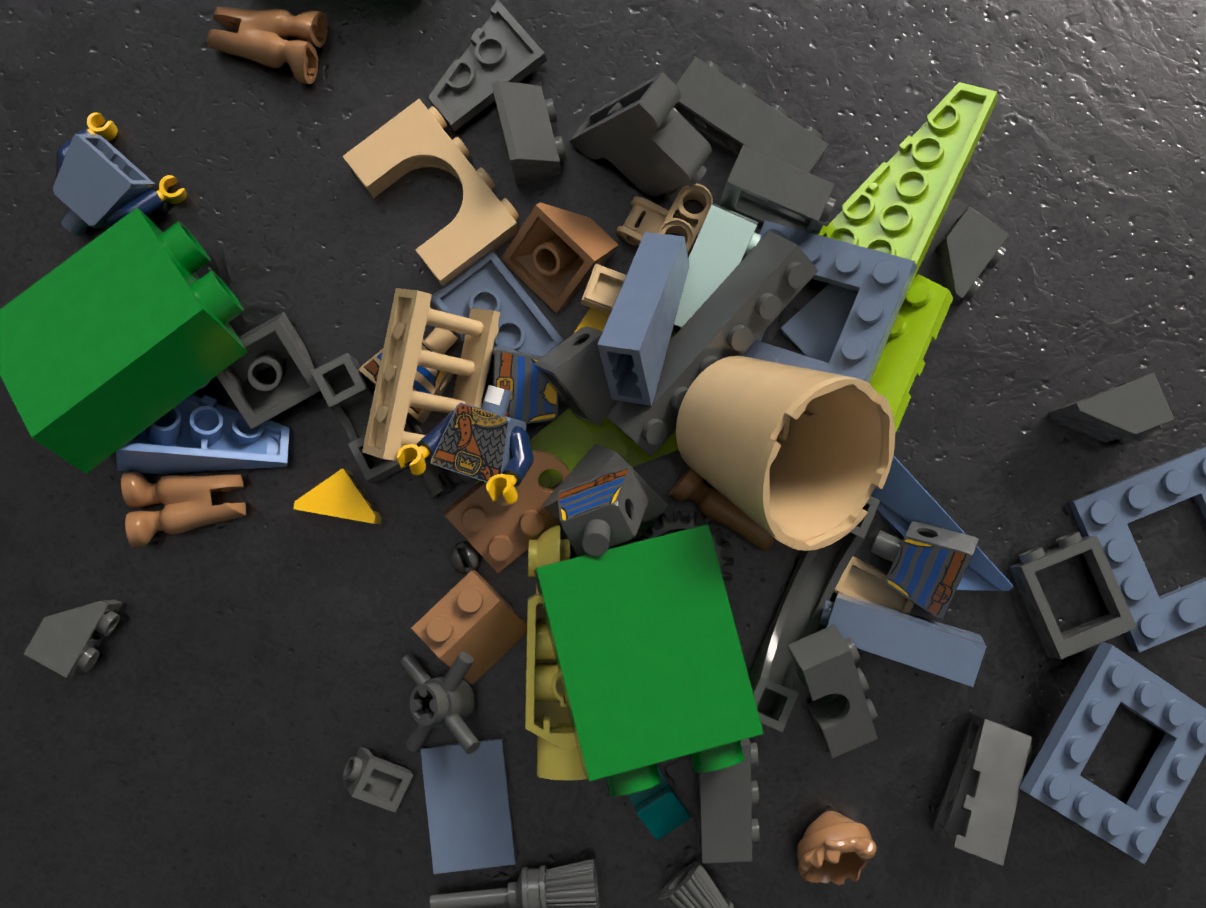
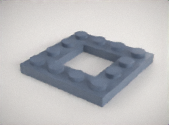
[742,220,917,383]
[1068,446,1206,653]
[1019,641,1206,865]

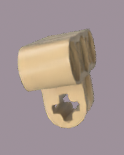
[615,183,713,257]

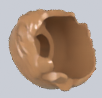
[797,811,876,885]

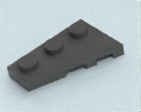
[428,0,547,132]

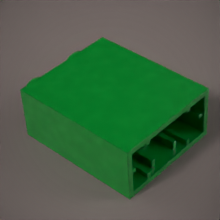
[0,207,248,474]
[534,524,764,796]

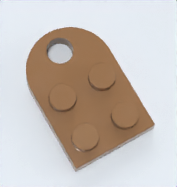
[444,450,570,573]

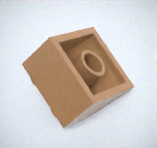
[411,570,527,685]

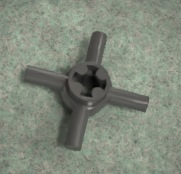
[400,652,480,754]

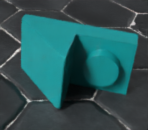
[627,763,692,841]

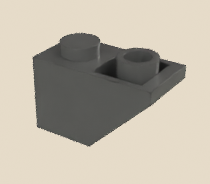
[936,206,1009,306]
[24,599,123,678]

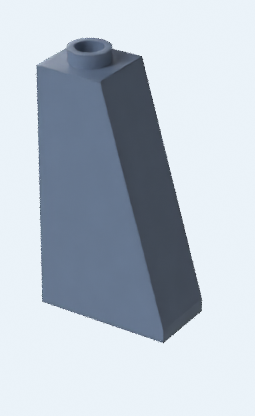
[597,232,689,406]
[819,593,987,687]

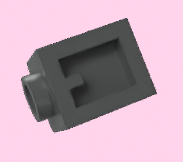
[343,747,413,813]

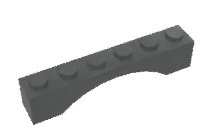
[749,496,881,732]

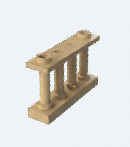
[362,288,500,461]

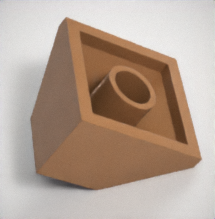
[500,203,618,314]

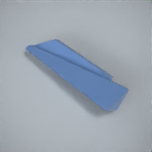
[871,455,1013,591]

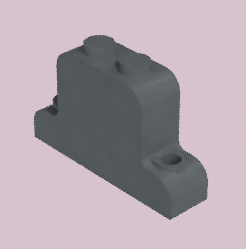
[569,72,712,197]

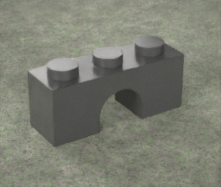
[311,352,409,484]
[788,625,878,759]

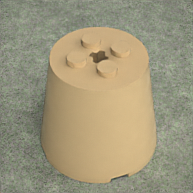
[676,356,895,551]

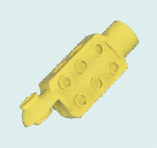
[525,525,587,780]

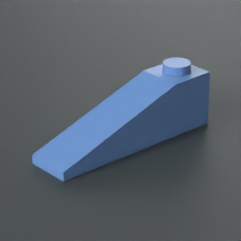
[116,394,289,474]

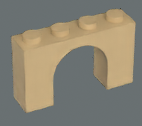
[343,99,520,287]

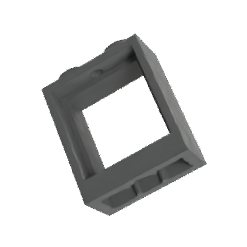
[719,145,836,233]
[1009,531,1137,659]

